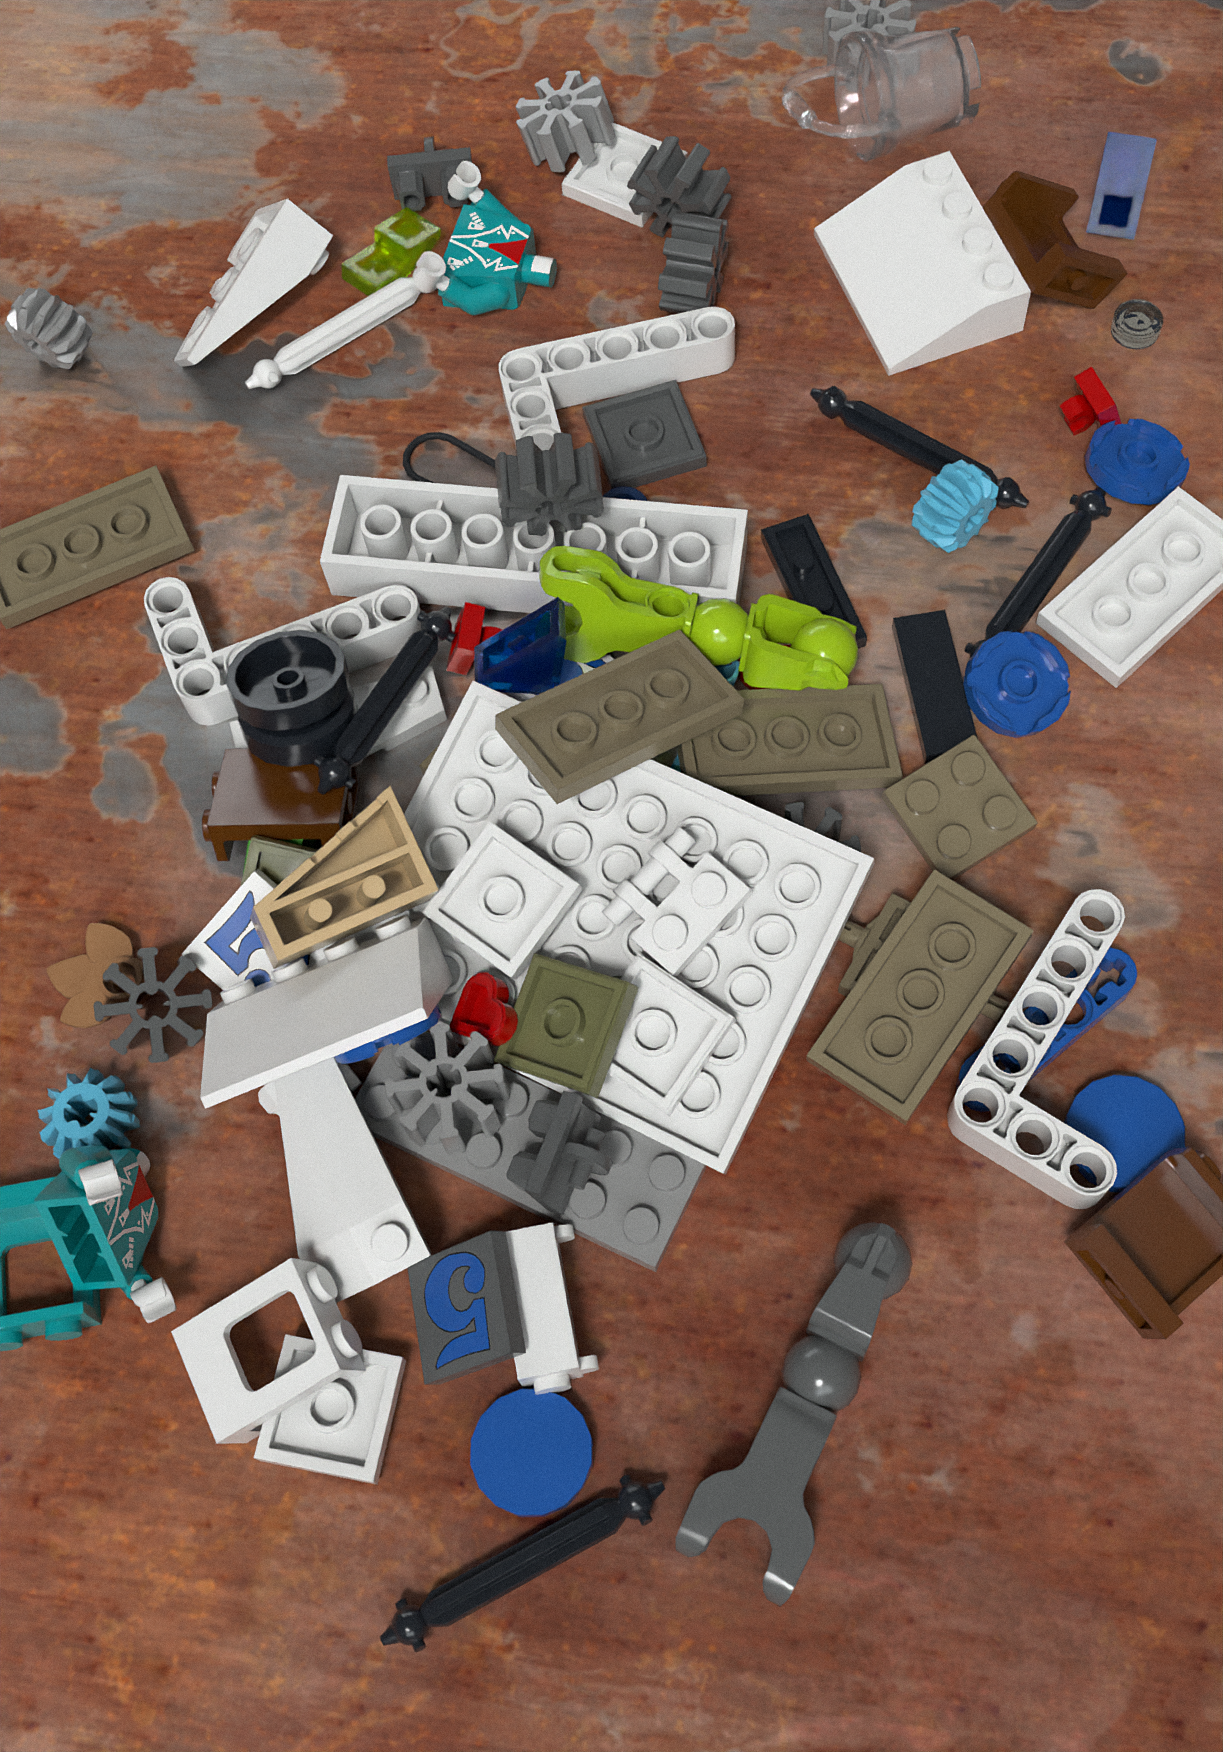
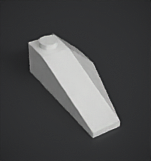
[174,199,333,367]
[275,1057,431,1303]

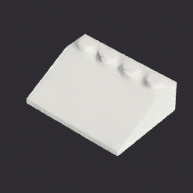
[814,151,1031,376]
[200,915,454,1109]

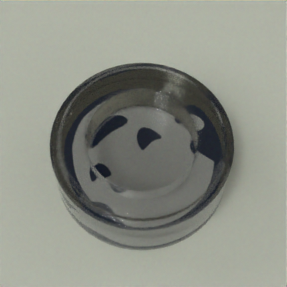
[1111,299,1163,350]

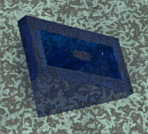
[474,597,566,694]

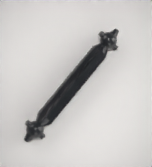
[810,386,1029,509]
[965,486,1112,658]
[313,607,456,795]
[380,1474,665,1652]

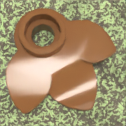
[47,923,150,1029]

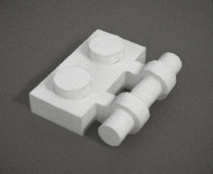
[602,827,752,978]

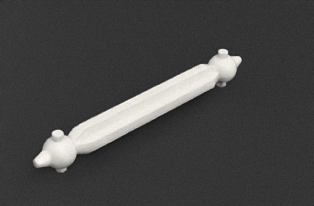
[245,268,437,389]

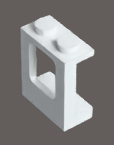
[171,1258,366,1444]

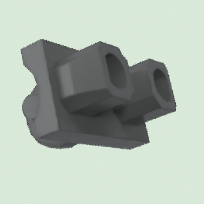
[387,136,473,212]
[506,1091,613,1215]

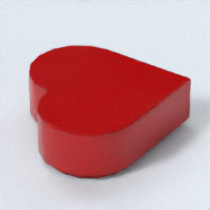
[449,972,518,1046]

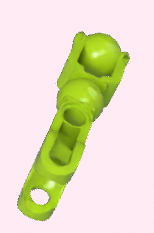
[534,546,858,691]

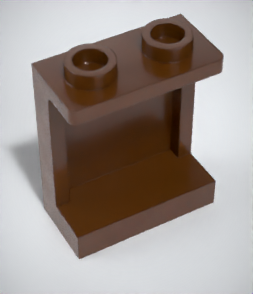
[982,171,1128,309]
[202,748,361,861]
[1064,1146,1223,1339]

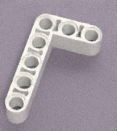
[499,307,735,451]
[144,577,421,726]
[947,889,1125,1209]

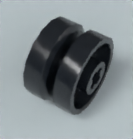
[226,630,358,767]

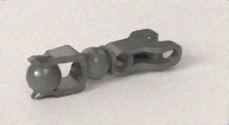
[675,1222,912,1607]

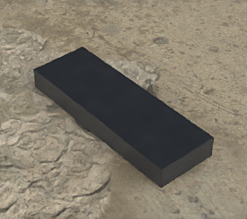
[761,514,867,649]
[892,610,978,764]

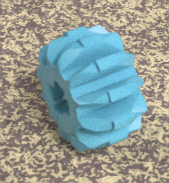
[912,459,999,553]
[37,1068,140,1159]

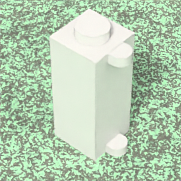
[506,1222,599,1395]

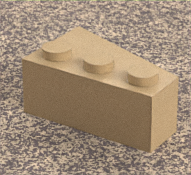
[250,786,439,969]

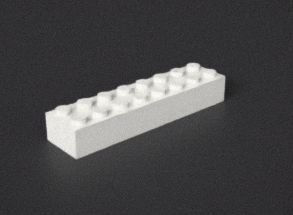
[320,475,748,614]

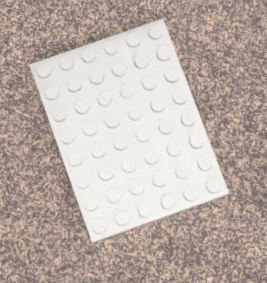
[340,681,875,1175]

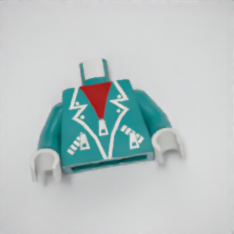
[414,161,557,316]
[34,1145,177,1323]

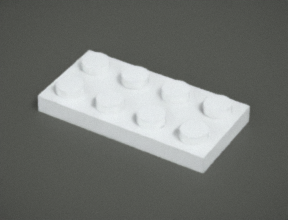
[1036,486,1223,688]

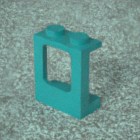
[0,1177,102,1351]

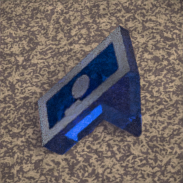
[1086,131,1157,240]

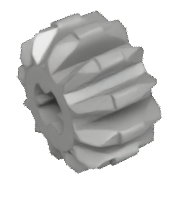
[5,288,93,369]

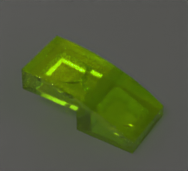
[342,207,441,296]

